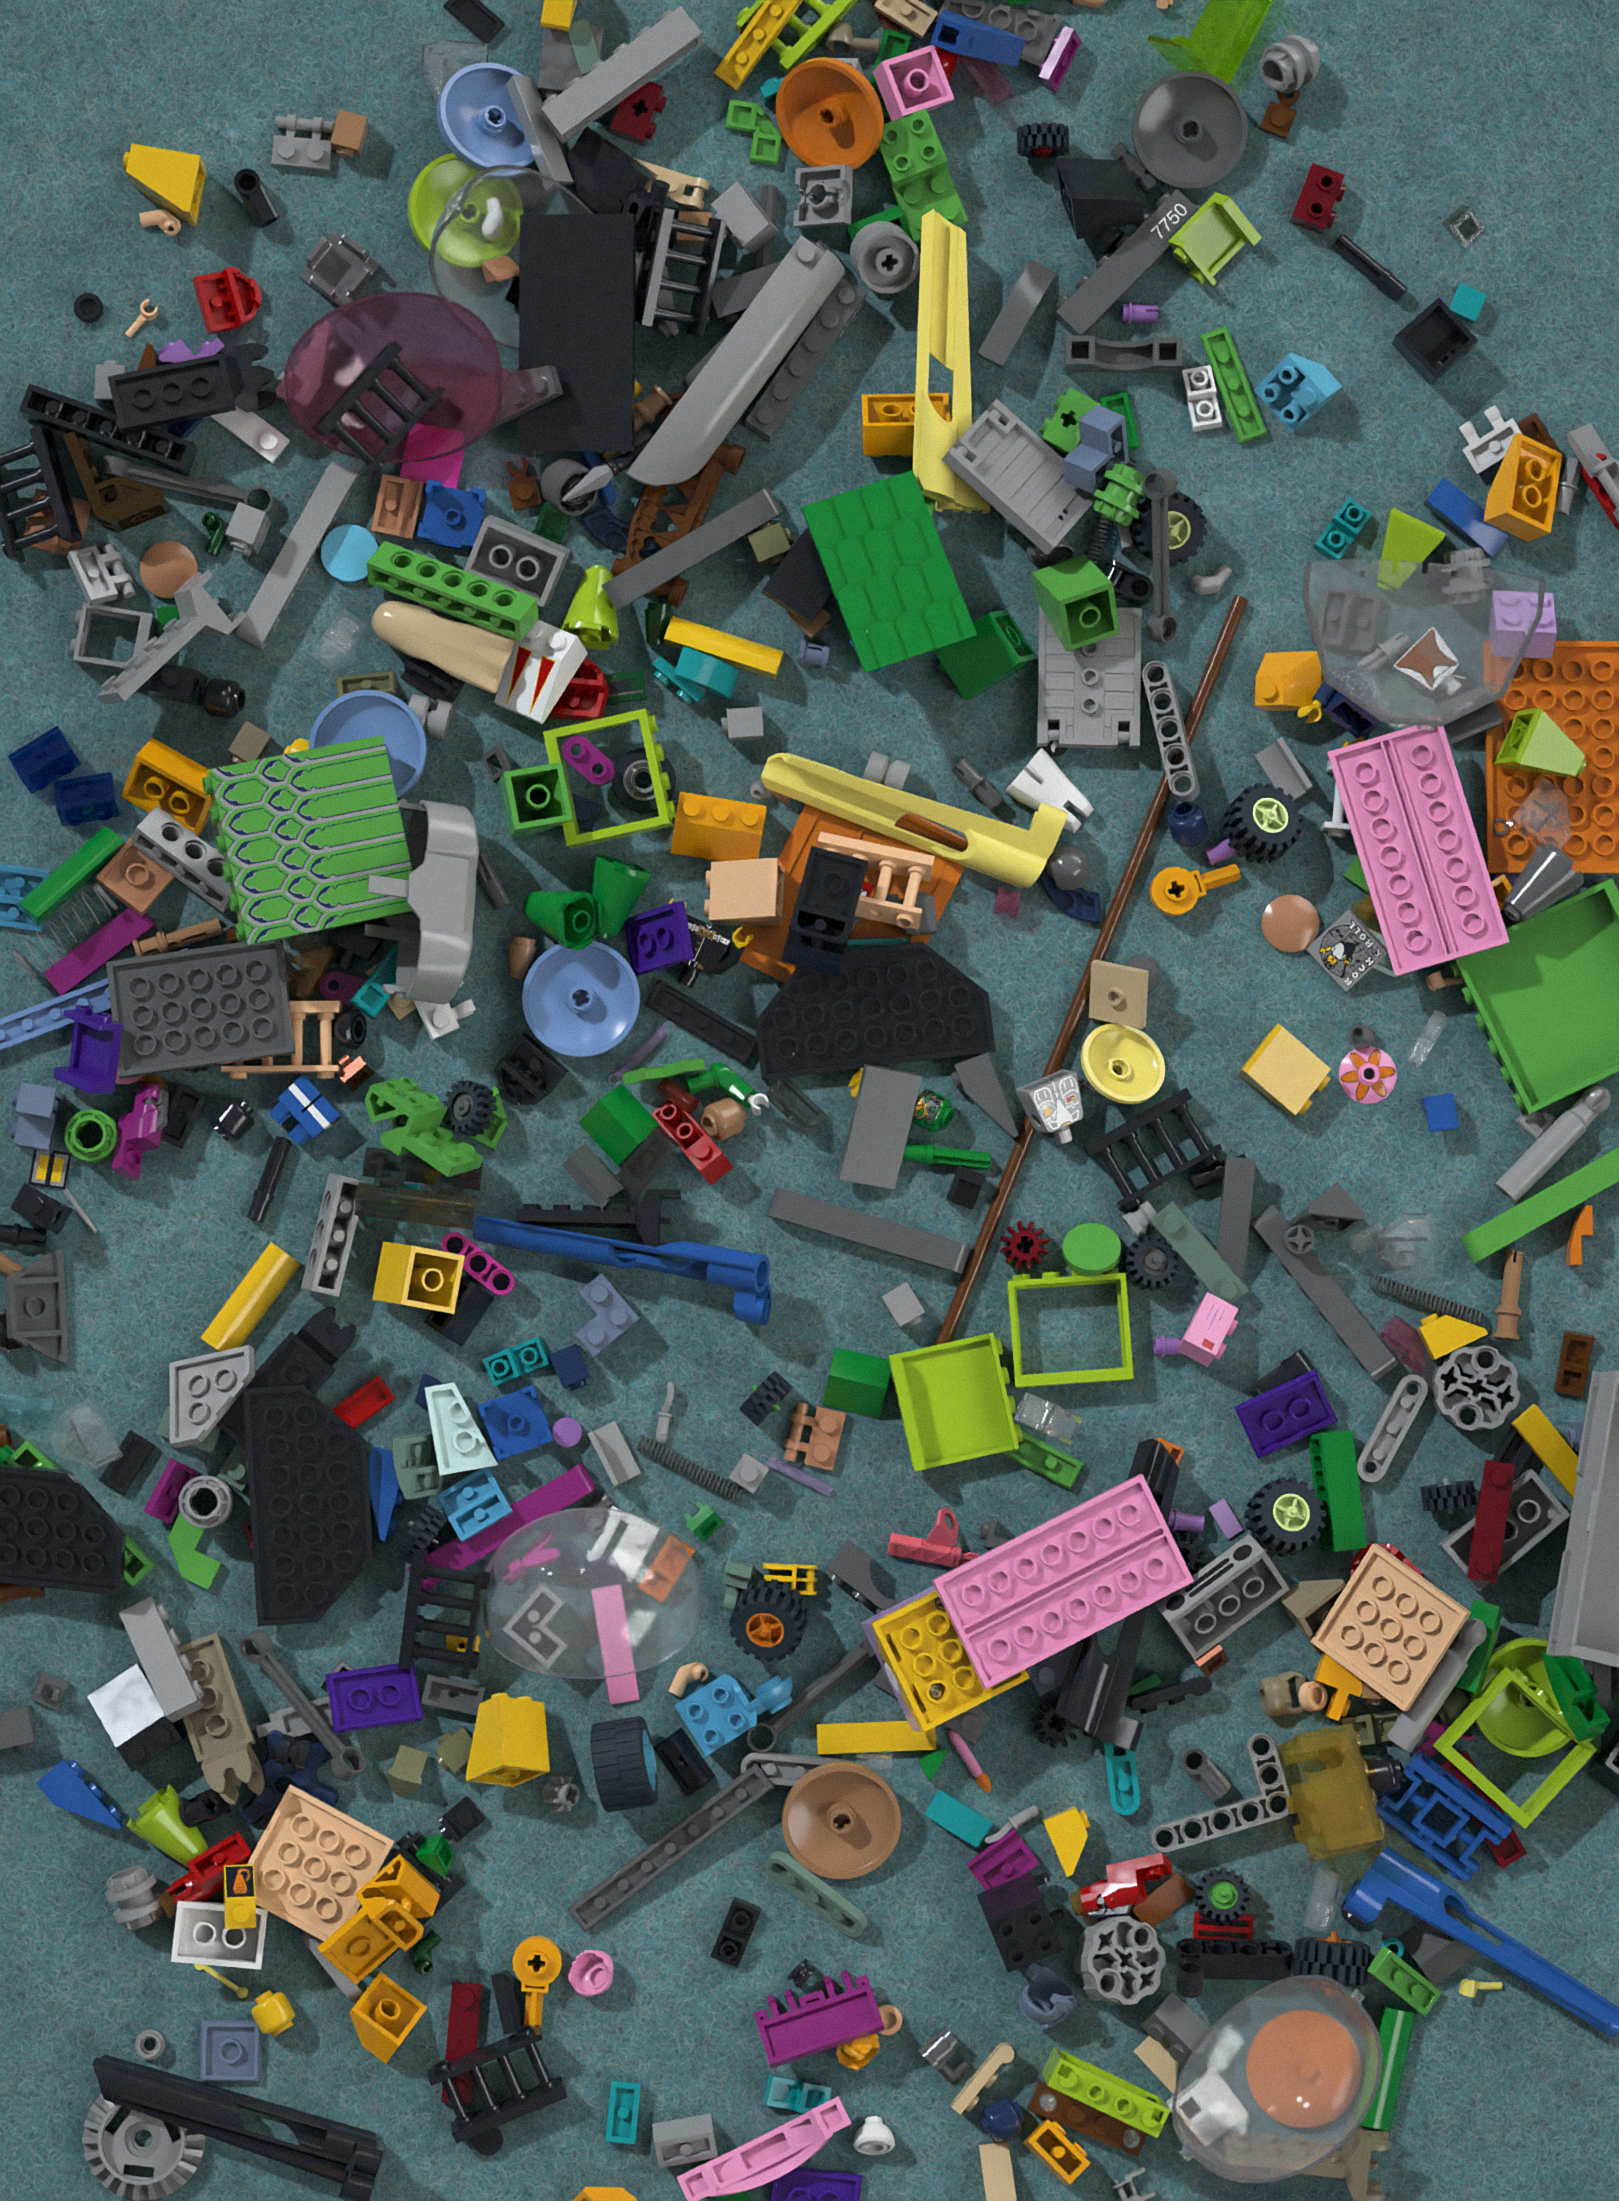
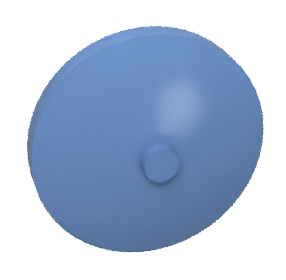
[437,62,545,175]
[309,690,427,801]
[522,941,640,1058]

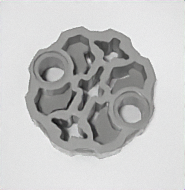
[1431,1345,1520,1431]
[1074,1916,1166,2005]

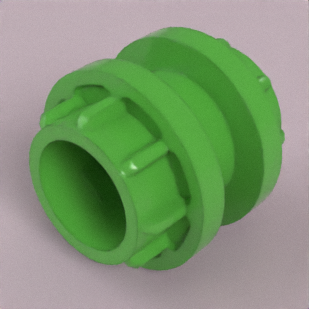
[1093,463,1149,527]
[65,1109,118,1163]

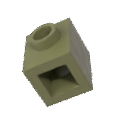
[747,522,794,567]
[435,1726,473,1773]

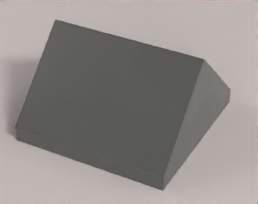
[1290,1182,1365,1233]
[1398,1903,1479,1986]

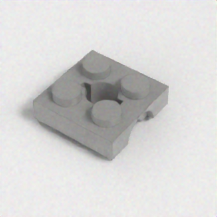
[793,164,853,229]

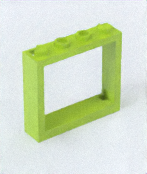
[543,708,676,849]
[1007,1268,1134,1388]
[1433,1666,1597,1829]
[1042,2046,1170,2138]

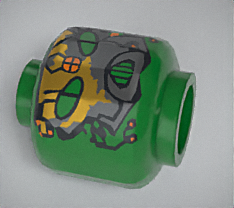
[912,1089,954,1132]

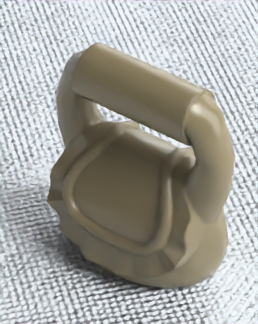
[1259,1671,1307,1717]

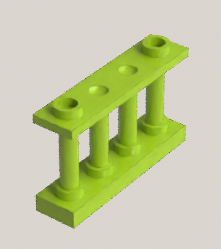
[736,0,859,75]

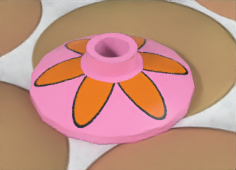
[1339,1046,1397,1104]

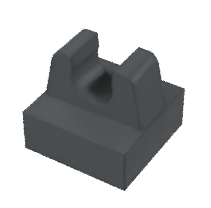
[30,1671,70,1710]

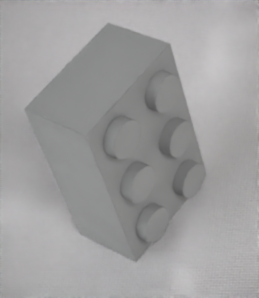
[464,515,571,607]

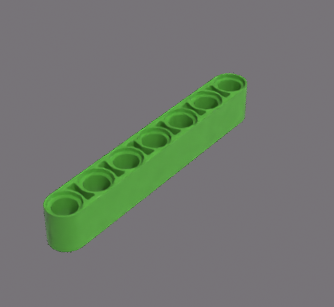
[1459,1147,1619,1264]

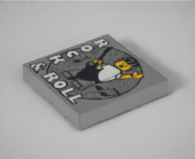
[1306,909,1388,991]

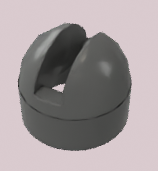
[1351,1024,1376,1048]

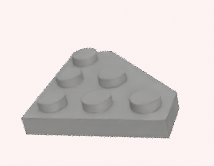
[169,1345,255,1448]

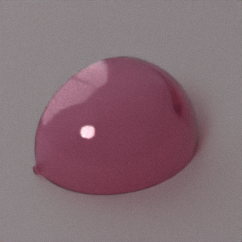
[277,292,509,463]

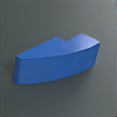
[1423,477,1510,558]

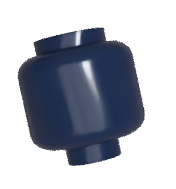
[1167,802,1209,847]
[979,2098,1026,2142]

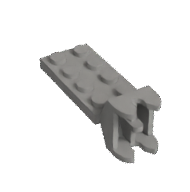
[97,570,246,705]

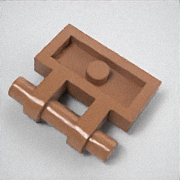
[784,1402,846,1471]

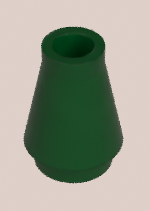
[644,602,673,645]

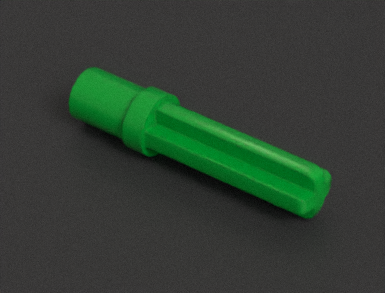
[903,1143,991,1170]

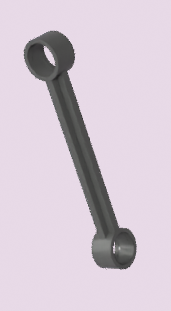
[100,456,274,515]
[1142,468,1178,643]
[239,1629,366,1781]
[746,1637,875,1753]

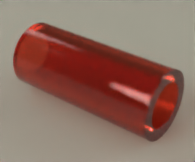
[657,1078,699,1114]

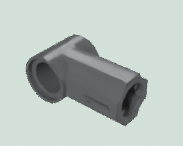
[1178,1746,1232,1803]

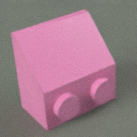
[872,45,954,121]

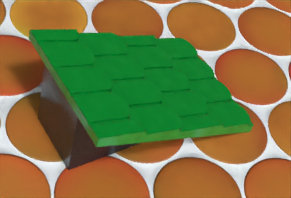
[801,470,977,673]

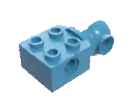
[674,1672,794,1756]

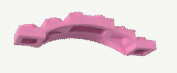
[676,2096,852,2201]

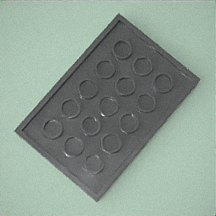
[106,939,296,1079]

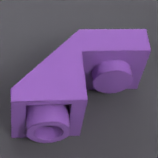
[158,337,228,365]

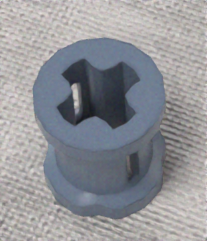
[798,639,831,669]

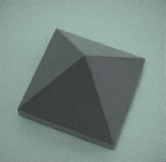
[481,744,512,782]

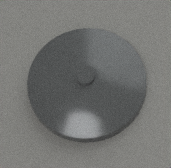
[1131,70,1248,189]

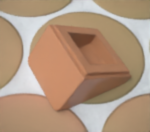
[481,256,519,284]

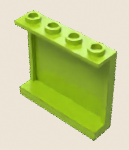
[888,1332,1023,1472]

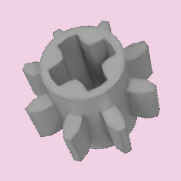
[542,1776,579,1812]

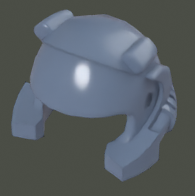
[1019,1963,1077,2029]

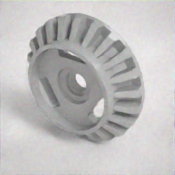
[82,2094,206,2201]

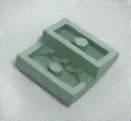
[392,1432,443,1499]

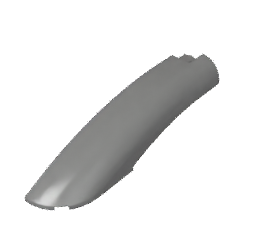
[625,235,845,486]

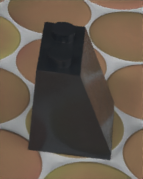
[1055,158,1147,240]

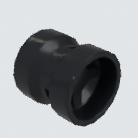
[275,1734,313,1771]

